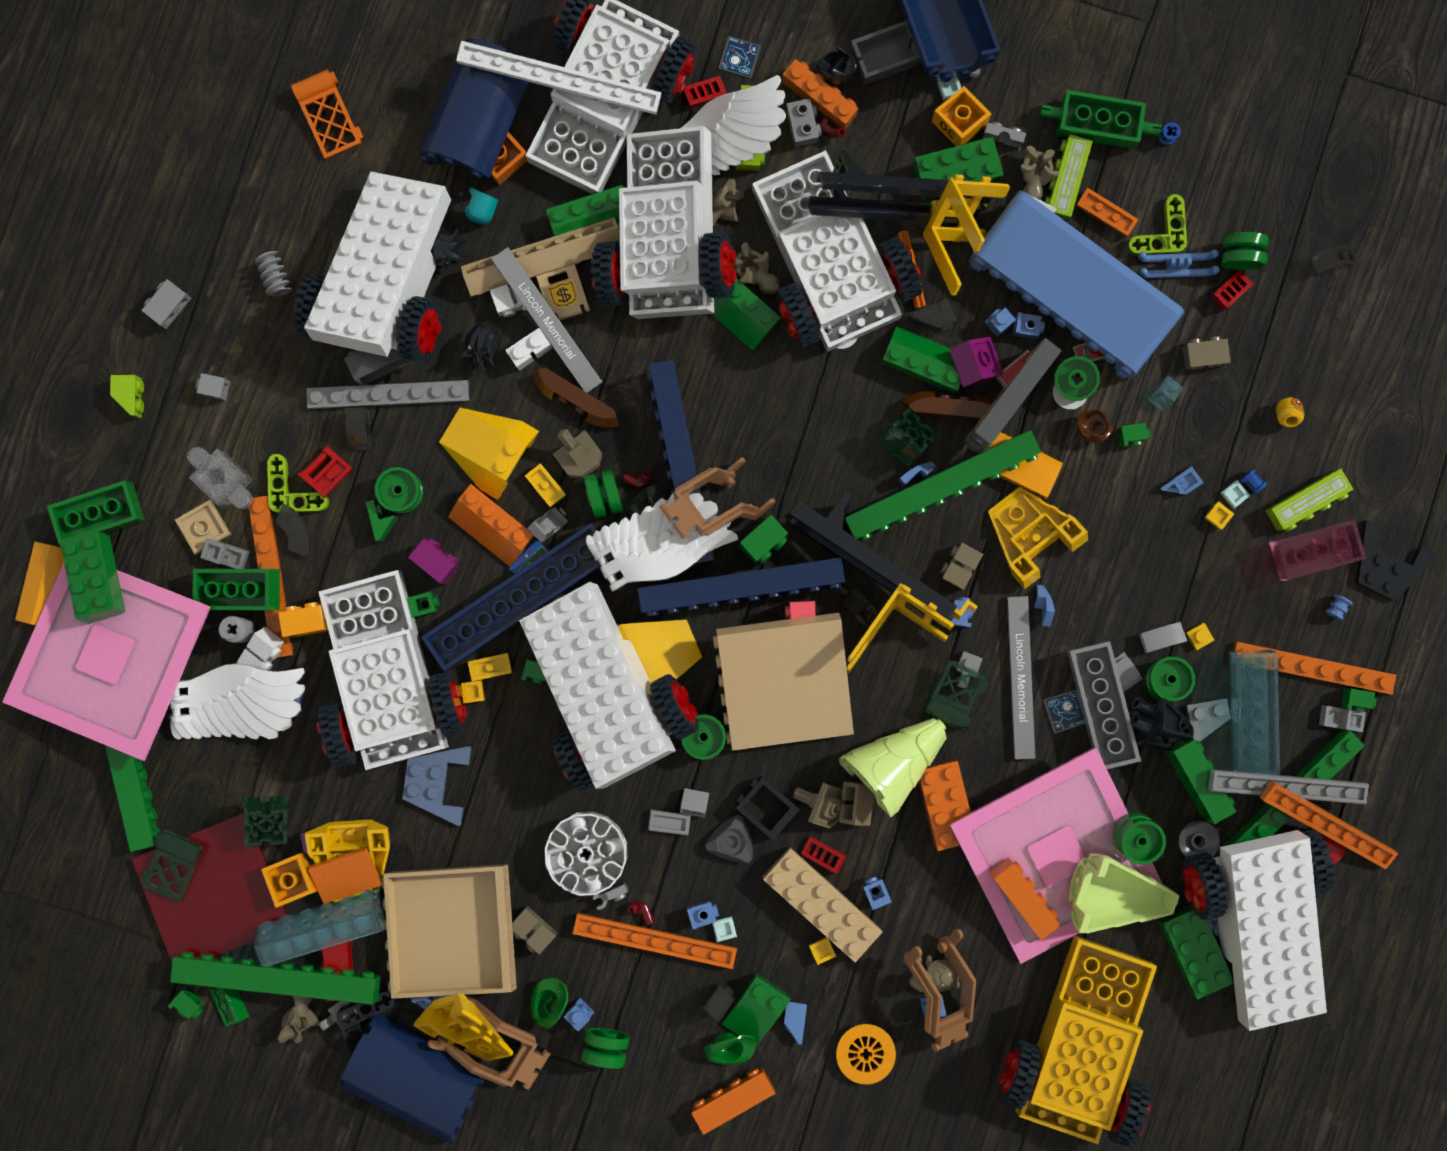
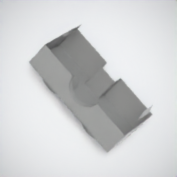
[982,122,1026,151]
[527,507,568,543]

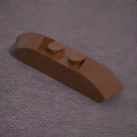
[531,368,619,428]
[902,391,994,421]

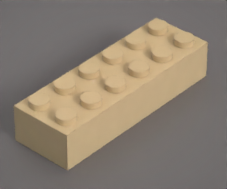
[763,846,882,963]

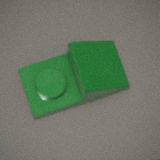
[366,500,398,543]

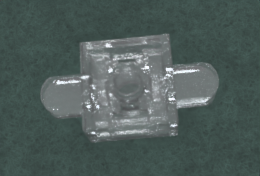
[187,447,254,510]

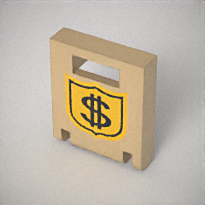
[536,264,590,321]

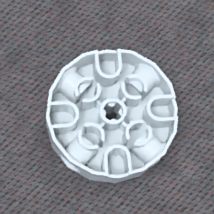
[545,812,628,896]

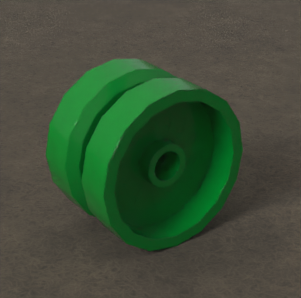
[1221,232,1269,271]
[1055,356,1100,401]
[375,467,424,514]
[584,469,623,519]
[1144,657,1195,703]
[682,714,726,760]
[1113,813,1166,865]
[581,1027,630,1069]

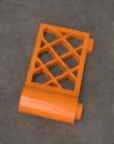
[291,69,364,160]

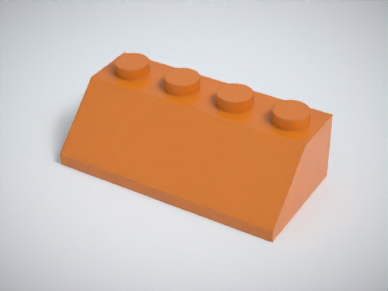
[448,484,536,567]

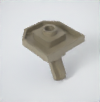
[553,429,602,478]
[793,783,846,828]

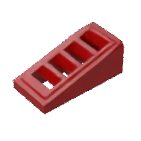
[683,76,727,110]
[1210,270,1253,311]
[801,836,847,874]

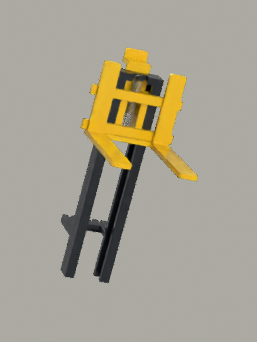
[807,150,1010,296]
[789,493,977,673]

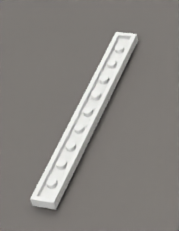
[456,41,661,114]

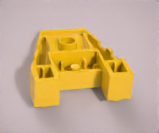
[988,487,1088,589]
[617,620,702,682]

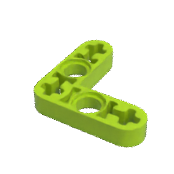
[1127,194,1187,256]
[267,454,329,513]

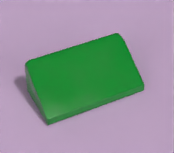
[210,987,249,1027]

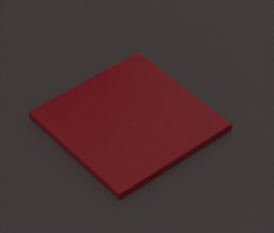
[132,812,292,962]

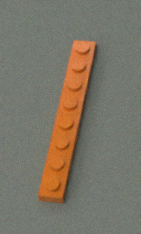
[248,496,294,658]
[1231,642,1396,695]
[1260,781,1398,869]
[573,913,737,969]

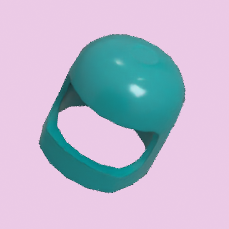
[465,187,499,225]

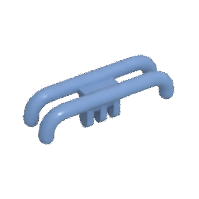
[1138,250,1220,278]

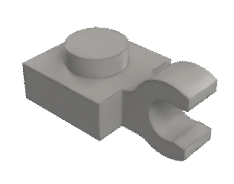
[956,651,983,689]
[593,883,628,910]
[319,1001,357,1031]

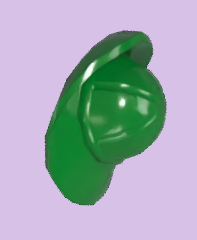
[530,977,568,1029]
[704,1032,756,1066]

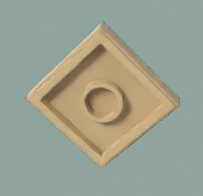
[175,500,231,555]

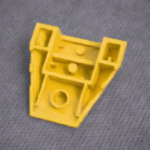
[439,408,539,500]
[305,819,390,907]
[413,993,513,1062]

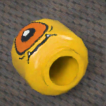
[1276,397,1305,427]

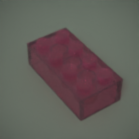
[1269,520,1366,581]

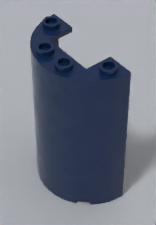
[898,0,1001,83]
[419,39,528,179]
[338,1013,485,1143]

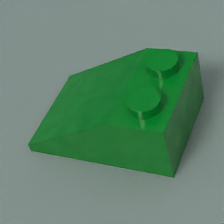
[722,973,791,1046]

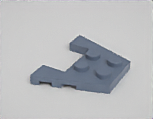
[402,746,472,826]

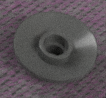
[1178,821,1220,857]

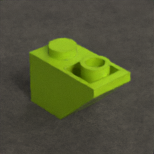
[110,375,144,418]

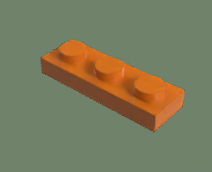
[1076,188,1139,238]

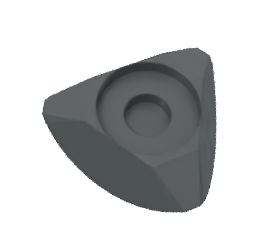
[705,815,753,863]

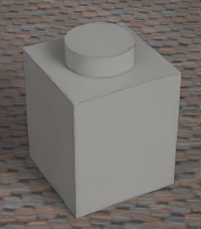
[196,373,230,401]

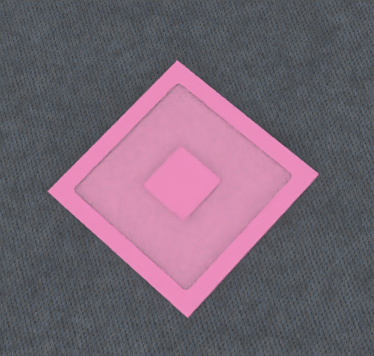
[2,563,211,761]
[950,747,1162,964]

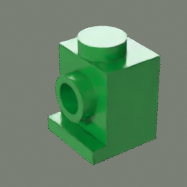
[1117,423,1150,448]
[407,592,440,618]
[522,660,546,684]
[1341,688,1376,712]
[168,987,205,1020]

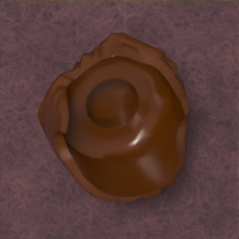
[1077,409,1113,443]

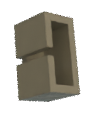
[1182,336,1231,371]
[940,543,983,590]
[839,782,874,826]
[512,906,557,955]

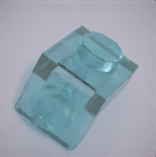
[1148,375,1184,412]

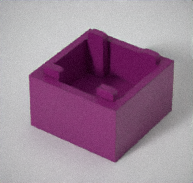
[950,337,1004,387]
[408,539,461,585]

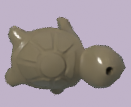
[1020,146,1059,200]
[712,179,744,226]
[734,242,780,294]
[909,955,960,992]
[278,996,320,1043]

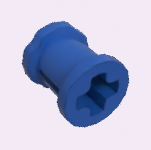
[1158,122,1181,146]
[1240,469,1268,495]

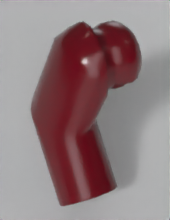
[819,117,845,138]
[622,471,652,489]
[628,901,655,926]

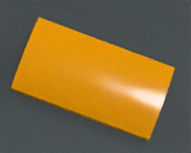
[977,432,1063,499]

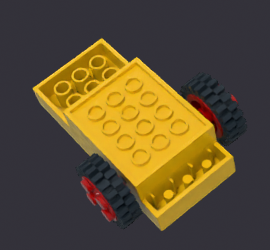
[999,936,1157,1148]

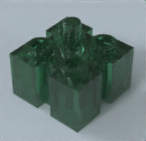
[879,408,938,467]
[243,796,287,847]

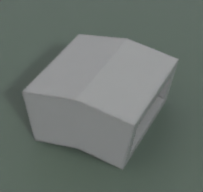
[680,788,709,818]

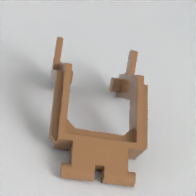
[659,458,776,540]
[903,929,976,1052]
[427,995,551,1090]

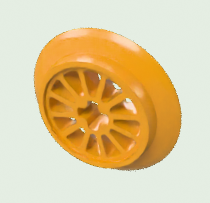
[836,1024,896,1084]

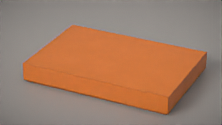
[308,847,382,904]

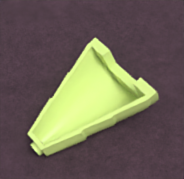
[839,718,947,818]
[1069,853,1179,933]

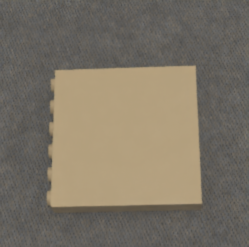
[713,613,854,750]
[381,864,517,999]

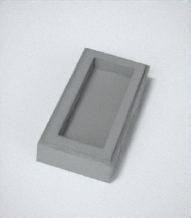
[648,809,691,835]

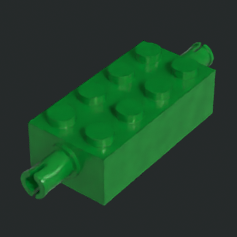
[1040,90,1162,149]

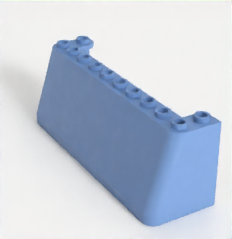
[968,191,1184,380]

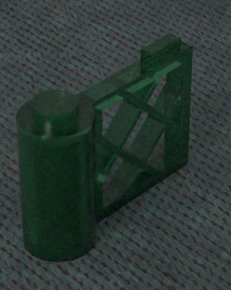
[924,659,989,730]
[141,830,204,902]

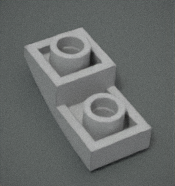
[1139,622,1187,653]

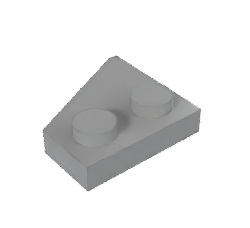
[1185,698,1231,742]

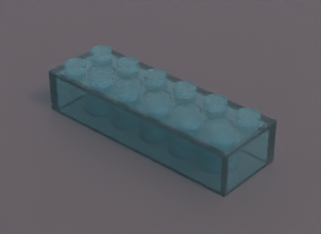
[1229,650,1280,775]
[254,890,385,968]

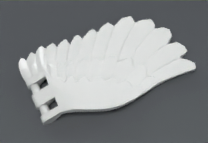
[681,75,786,175]
[586,493,738,592]
[169,663,305,740]

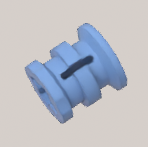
[1326,594,1353,621]

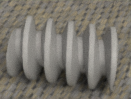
[255,251,292,296]
[219,616,255,643]

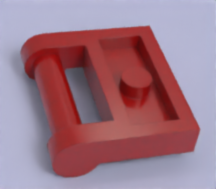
[297,445,353,499]

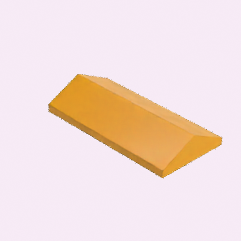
[15,542,64,625]

